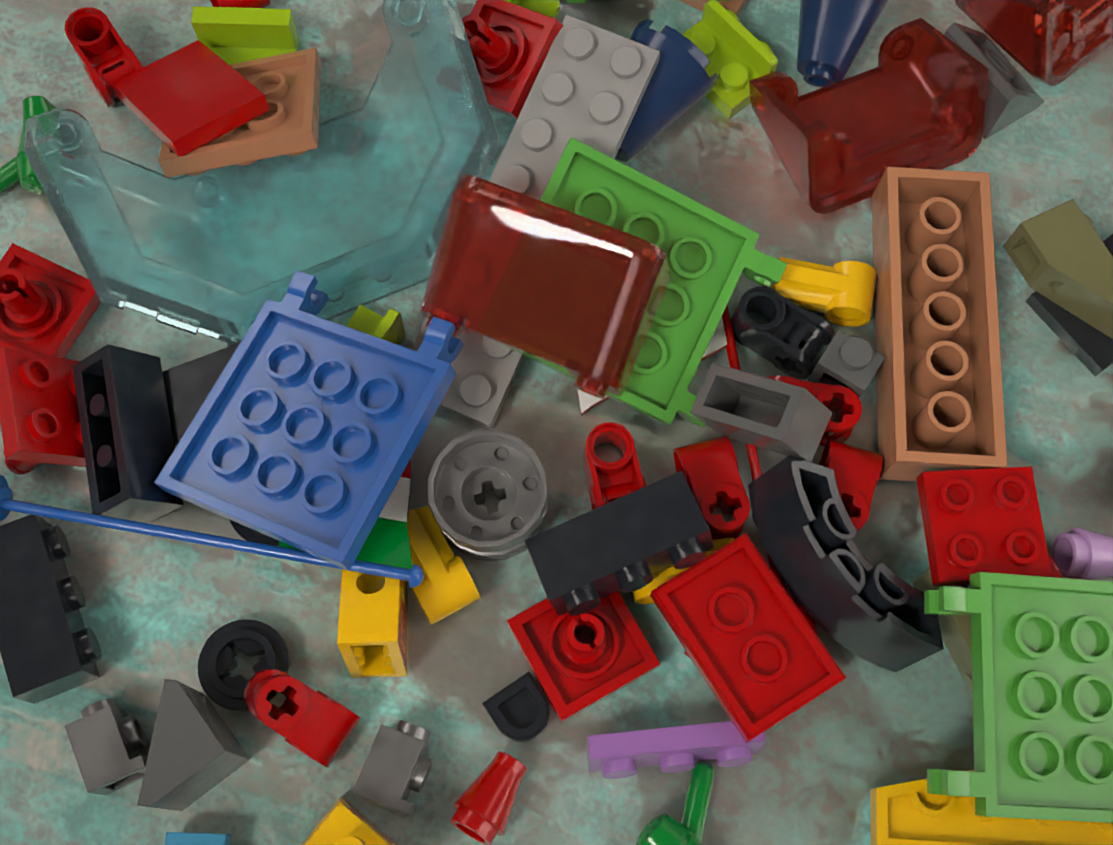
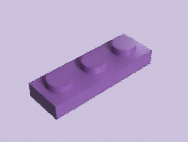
[586,721,766,779]

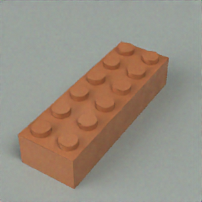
[871,167,1007,481]

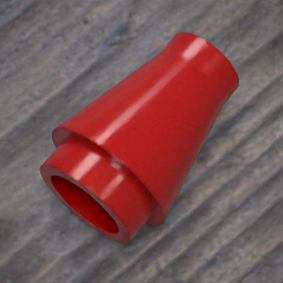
[450,751,527,845]

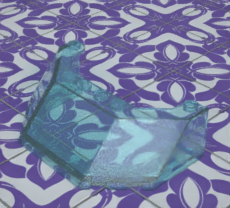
[23,0,501,347]

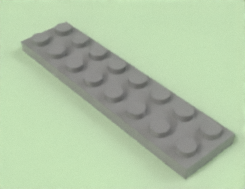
[411,14,660,428]

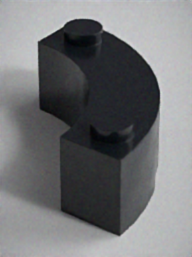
[748,455,944,672]

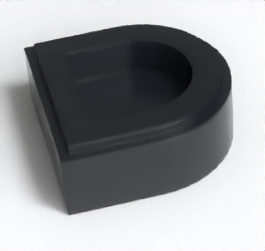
[482,671,550,742]

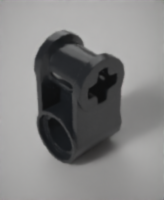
[731,286,835,379]

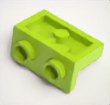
[682,0,778,119]

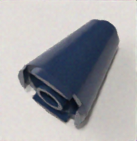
[797,0,888,88]
[615,19,718,162]

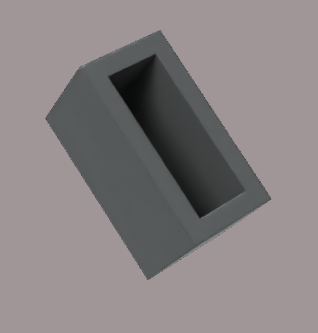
[690,363,832,462]

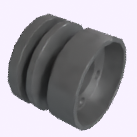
[428,430,548,561]

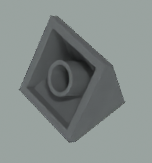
[926,22,1044,139]
[137,679,250,811]

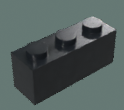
[72,344,184,523]
[524,471,714,616]
[0,514,102,704]

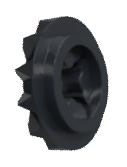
[198,619,291,712]

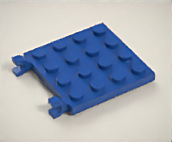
[154,270,464,571]

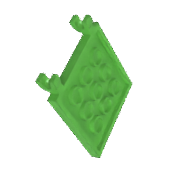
[476,137,787,428]
[924,572,1113,823]

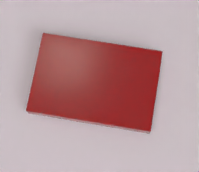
[112,40,270,157]
[650,533,846,744]

